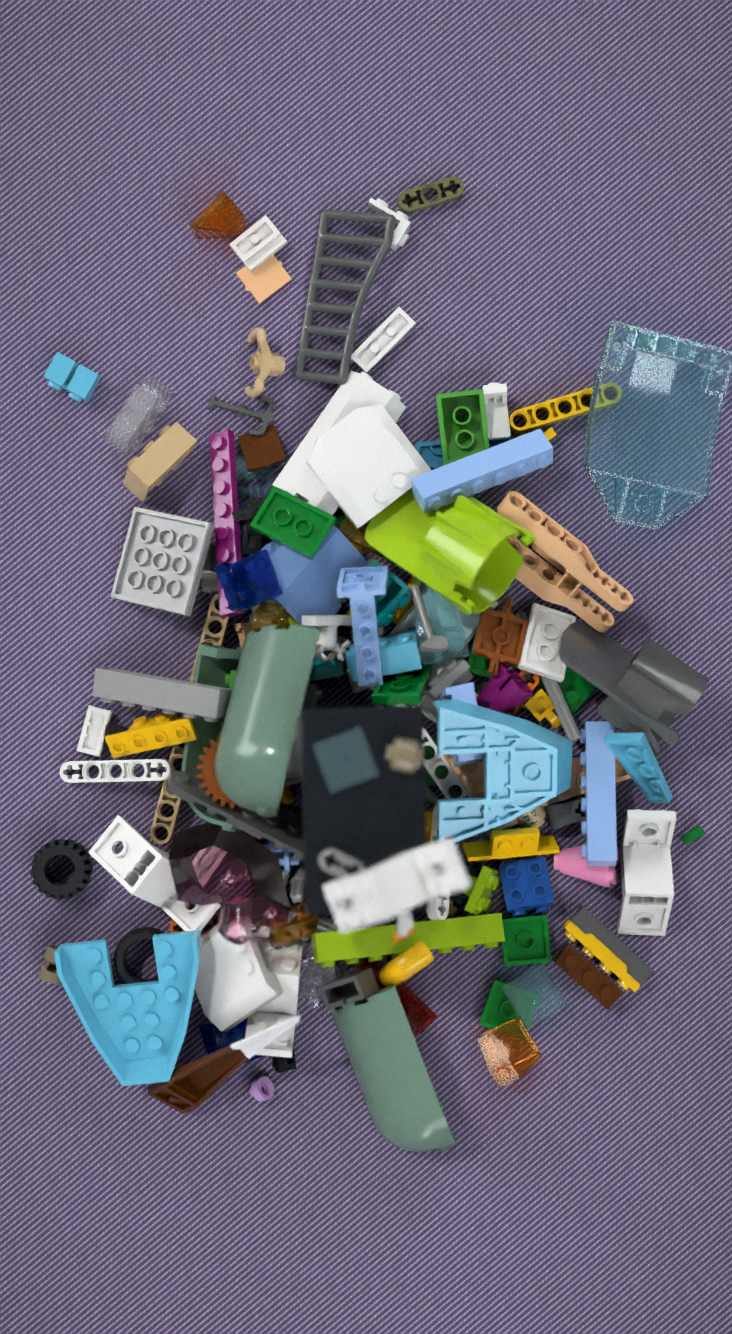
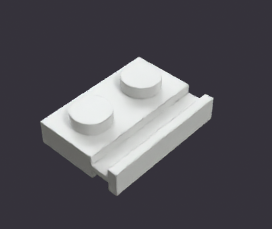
[229,215,288,272]

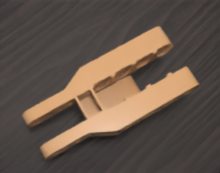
[497,491,633,633]

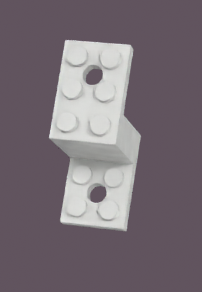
[617,809,676,936]
[88,815,225,931]
[322,837,471,933]
[245,933,304,1058]

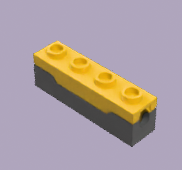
[563,905,654,992]

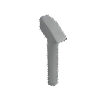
[409,585,449,653]

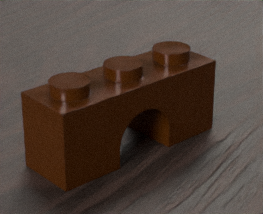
[552,942,624,1010]

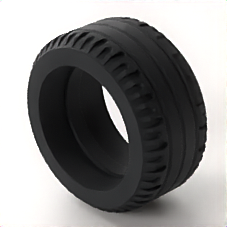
[114,927,164,984]

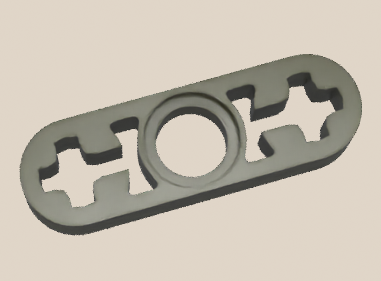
[398,177,464,214]

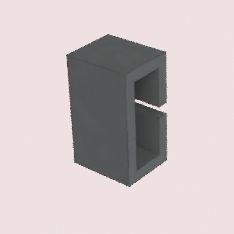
[319,968,379,1010]

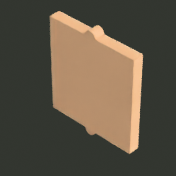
[236,255,292,304]

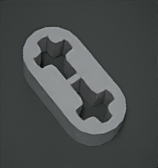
[319,848,365,878]

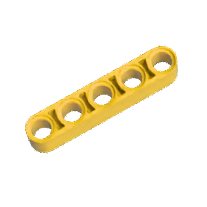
[509,382,621,434]

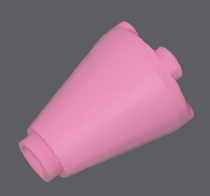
[554,845,620,887]

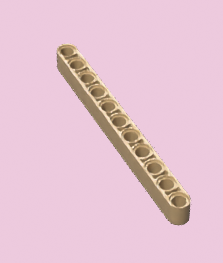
[150,594,231,844]

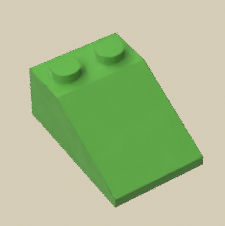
[435,389,489,465]

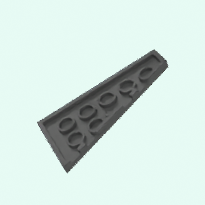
[166,770,304,861]

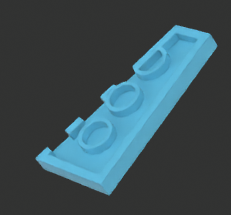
[603,732,673,803]

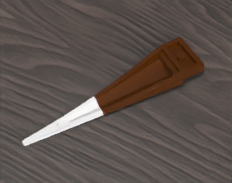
[148,1015,300,1114]

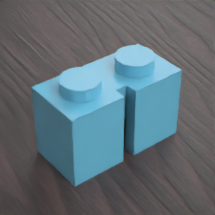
[44,352,101,403]

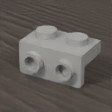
[425,659,473,702]

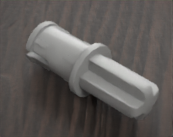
[290,864,305,903]

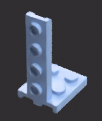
[336,565,389,686]

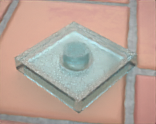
[313,727,379,793]
[502,963,567,1029]

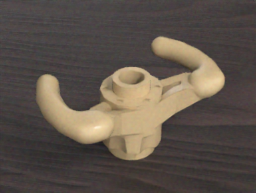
[244,327,285,398]

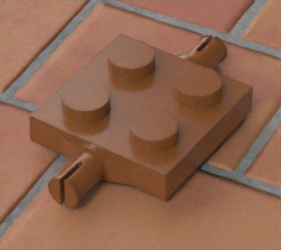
[472,598,528,676]

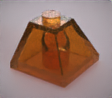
[190,191,246,239]
[477,1017,542,1088]

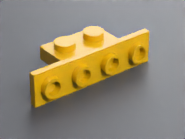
[105,712,198,758]
[462,827,560,861]

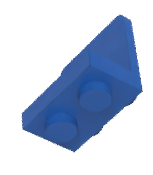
[499,856,554,917]

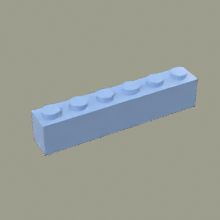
[411,429,553,513]
[580,721,617,867]

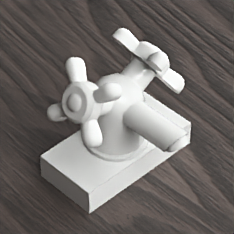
[302,615,352,662]

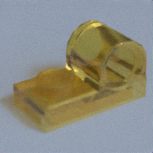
[251,601,290,632]

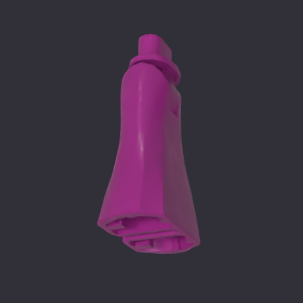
[476,663,533,714]

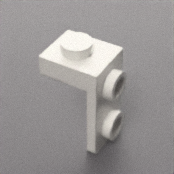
[368,198,411,251]
[483,382,511,440]

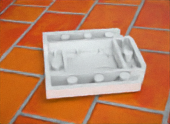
[306,404,431,529]
[194,906,283,1032]

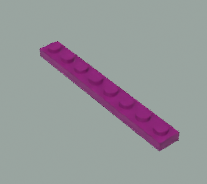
[209,429,245,617]

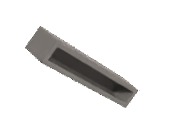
[92,667,231,722]

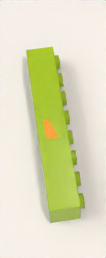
[311,913,505,967]

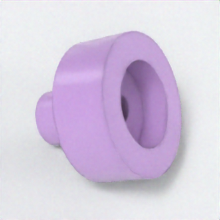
[249,1076,274,1102]

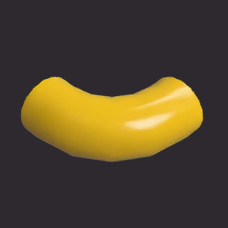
[379,941,434,987]

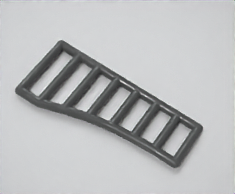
[294,209,396,384]

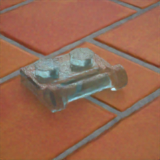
[235,455,275,496]

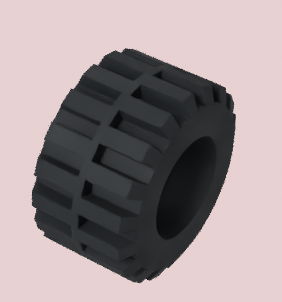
[30,839,93,900]

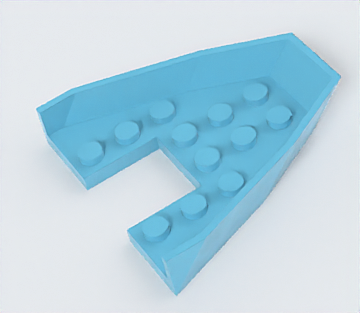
[432,700,572,843]
[54,930,201,1086]

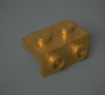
[267,901,320,947]

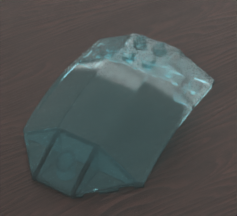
[584,320,732,531]

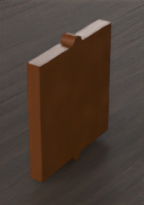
[238,426,286,472]

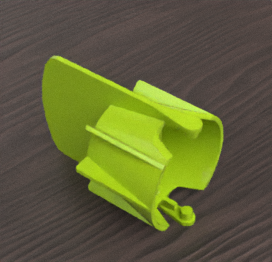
[365,487,536,615]

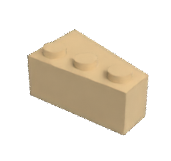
[123,422,197,503]

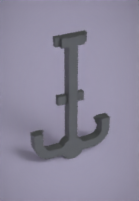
[207,394,274,436]

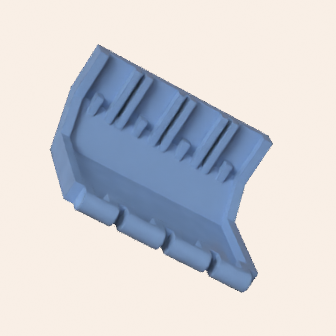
[243,526,369,629]

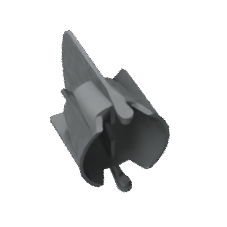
[558,620,710,755]

